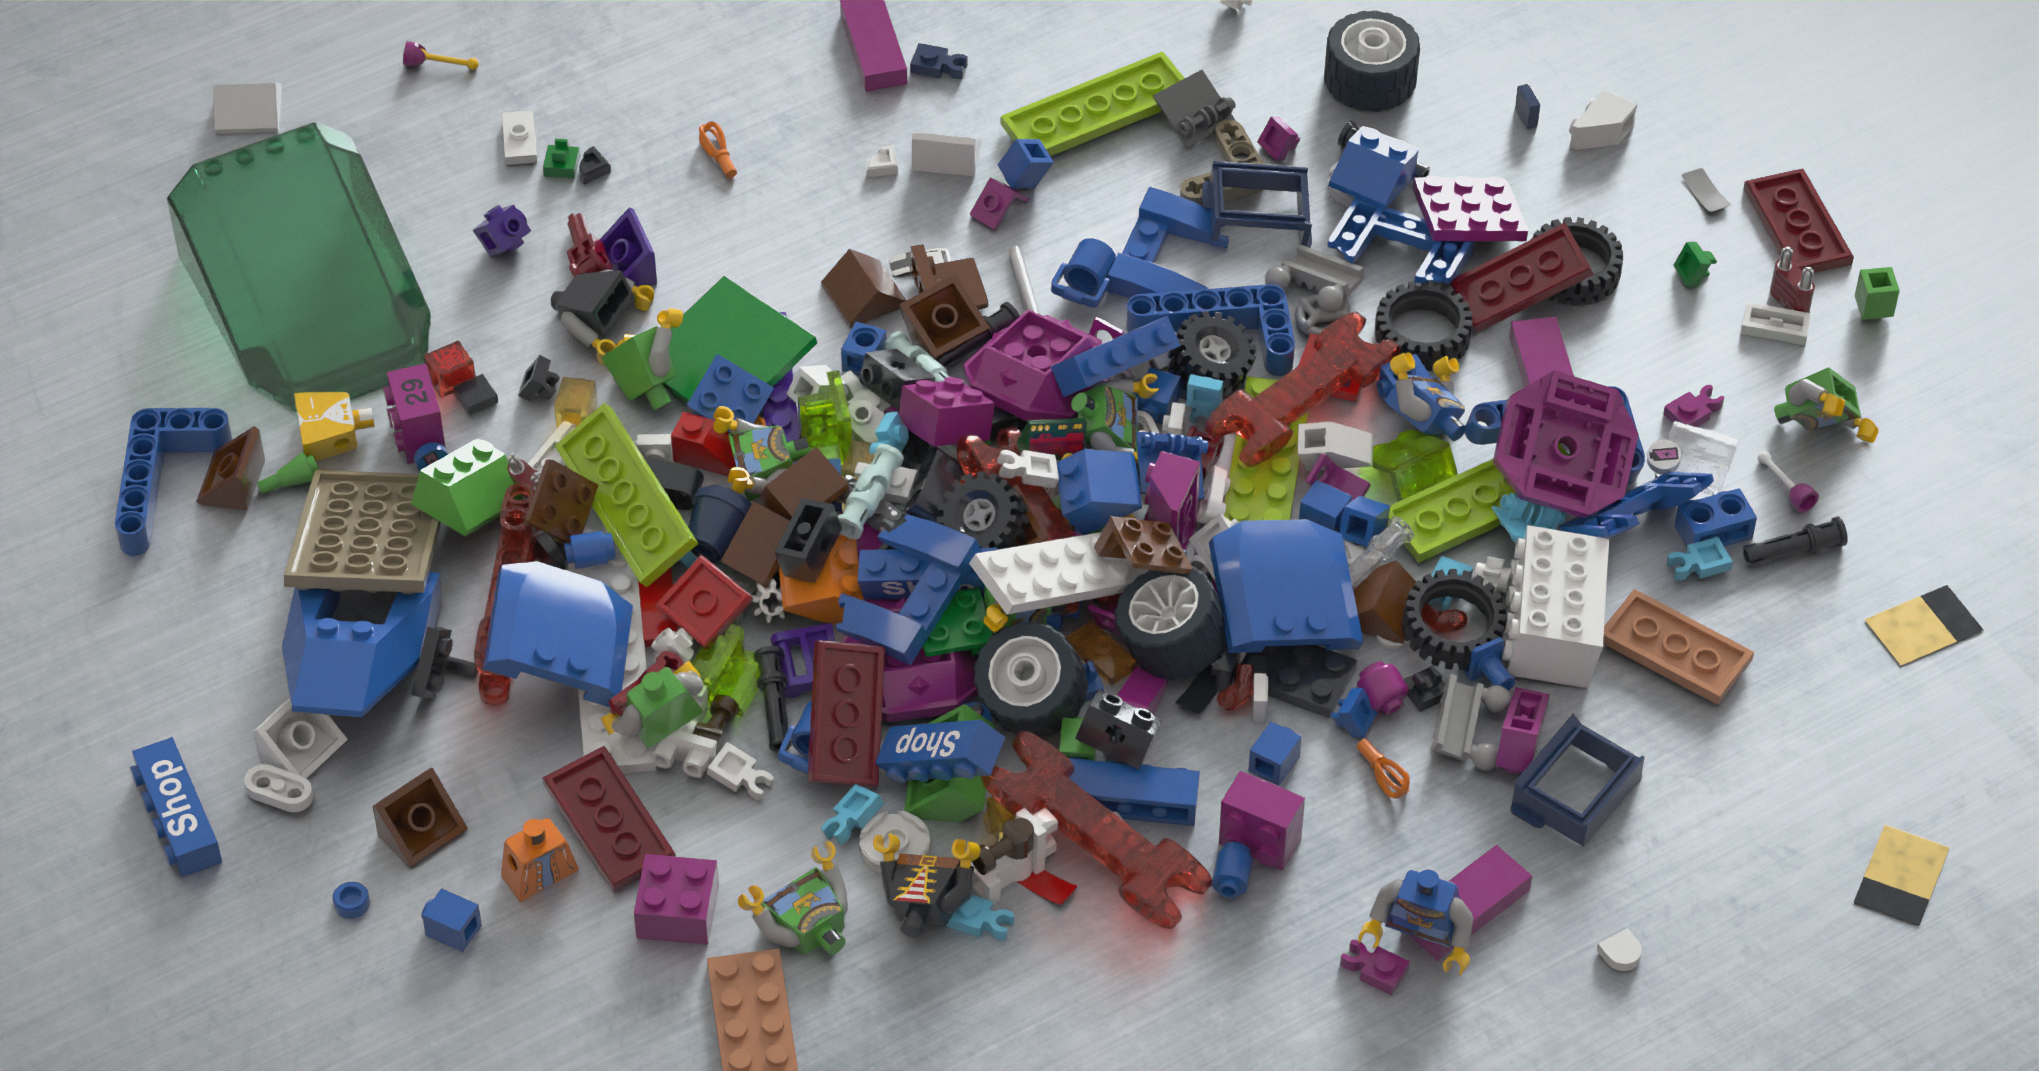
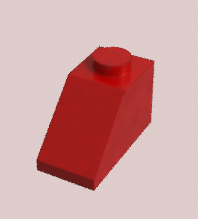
[671,411,736,476]

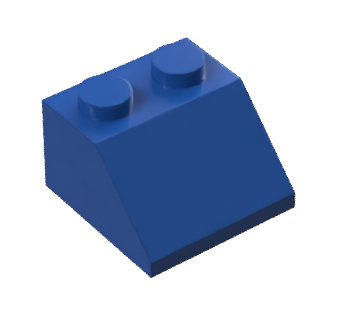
[1328,126,1419,210]
[1057,449,1142,535]

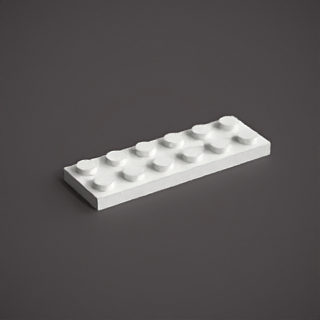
[969,532,1149,614]

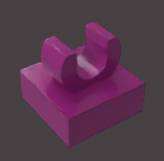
[1257,116,1301,160]

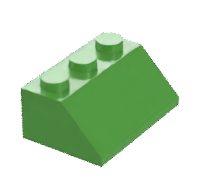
[411,439,524,536]
[904,704,994,823]

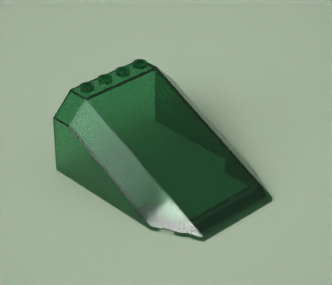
[167,122,432,413]

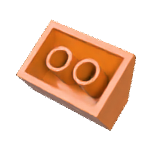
[779,534,863,626]

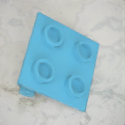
[1492,493,1566,542]

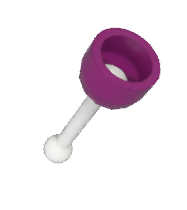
[1758,451,1819,513]

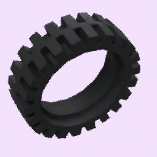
[1530,217,1624,306]
[1375,281,1473,371]
[1402,569,1507,670]

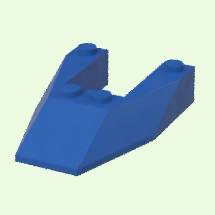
[282,572,441,717]

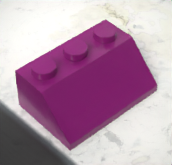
[1144,451,1200,550]

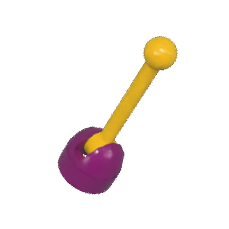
[403,41,479,70]

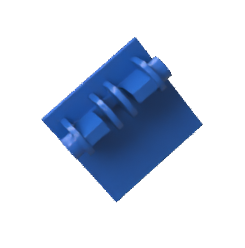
[686,354,774,433]
[1136,431,1208,500]

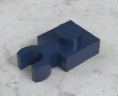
[910,43,968,79]

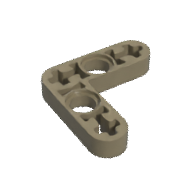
[1180,119,1264,207]

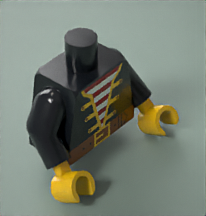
[873,833,980,938]

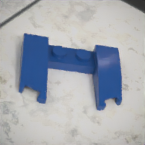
[1107,186,1229,298]
[1327,198,1474,284]
[1559,472,1714,539]
[836,515,982,666]

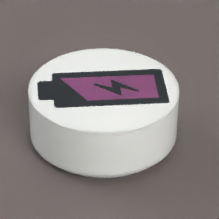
[1647,439,1681,474]

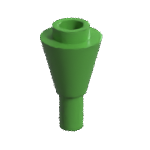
[257,451,319,495]

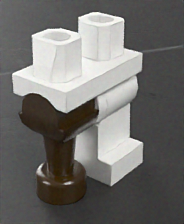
[653,685,740,779]
[971,808,1058,904]

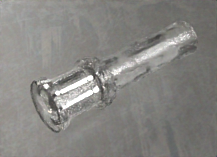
[1349,516,1414,591]

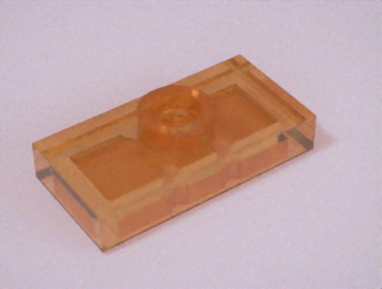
[1066,620,1138,686]

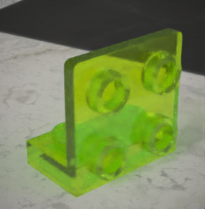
[1372,429,1458,502]

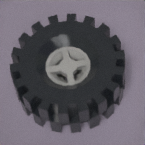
[1168,311,1256,397]
[937,472,1029,550]

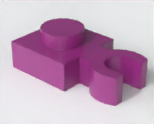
[1663,384,1725,435]
[1340,939,1410,995]

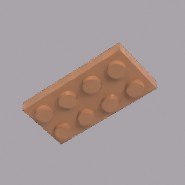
[1603,589,1754,705]
[707,948,798,1071]

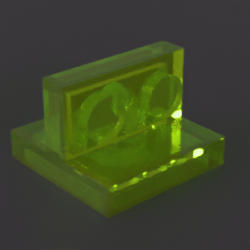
[798,370,853,465]
[692,624,759,717]

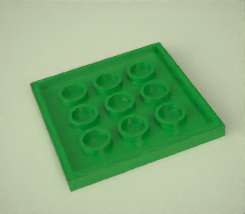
[663,276,818,403]

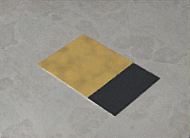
[1864,585,1984,666]
[1854,825,1950,926]

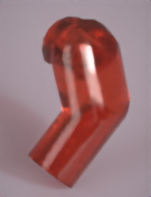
[1421,603,1468,634]
[1217,664,1254,711]

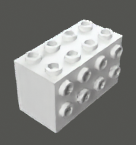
[1502,525,1609,689]

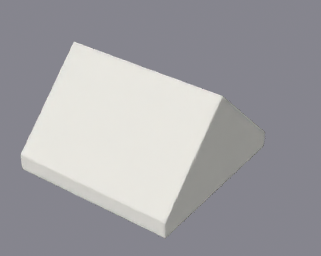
[213,83,282,134]
[912,132,982,177]
[253,698,348,779]

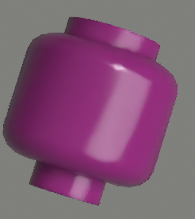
[1357,661,1408,715]

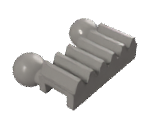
[1265,244,1364,312]
[1430,674,1511,771]

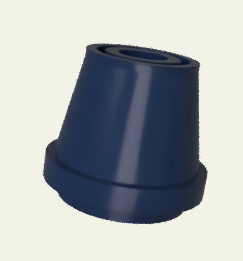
[688,485,752,564]

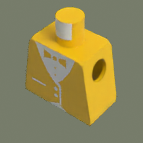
[294,392,375,461]

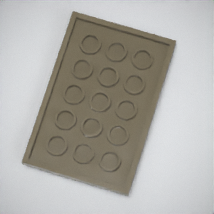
[284,470,441,594]

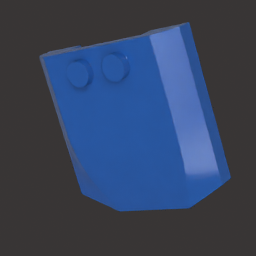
[1209,519,1363,653]
[483,562,633,708]

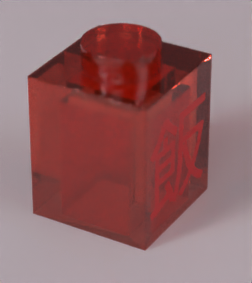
[423,340,476,398]

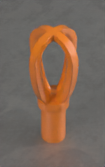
[698,121,737,178]
[1357,739,1410,799]

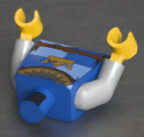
[1384,353,1466,441]
[1358,869,1473,976]

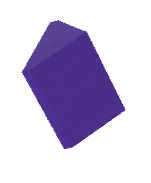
[599,207,657,287]

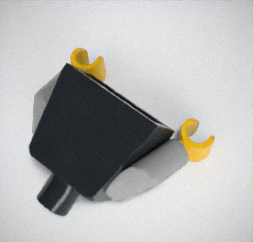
[551,270,654,365]

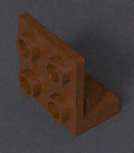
[911,244,989,310]
[525,459,599,547]
[1094,516,1192,574]

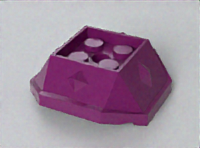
[963,309,1110,421]
[1492,370,1639,518]
[841,599,978,722]

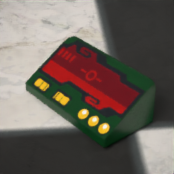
[1016,418,1087,460]

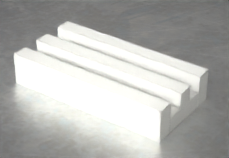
[1740,302,1811,346]

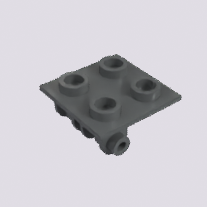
[1152,69,1236,148]

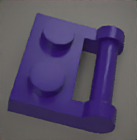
[770,623,836,698]

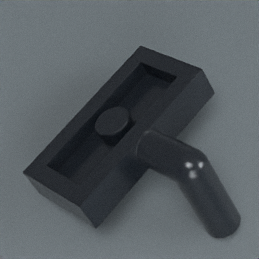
[411,627,479,698]

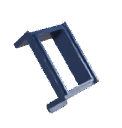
[1202,161,1312,248]
[1510,713,1645,847]

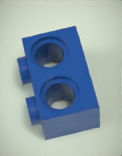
[1674,488,1757,548]

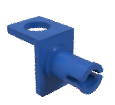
[1462,637,1516,691]

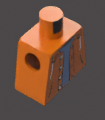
[501,818,579,902]

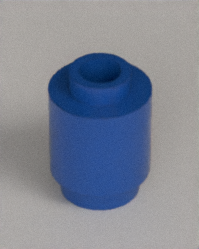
[564,531,616,570]
[1212,842,1253,898]

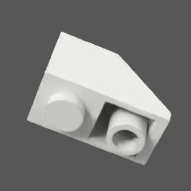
[1569,89,1637,150]
[1298,422,1373,471]

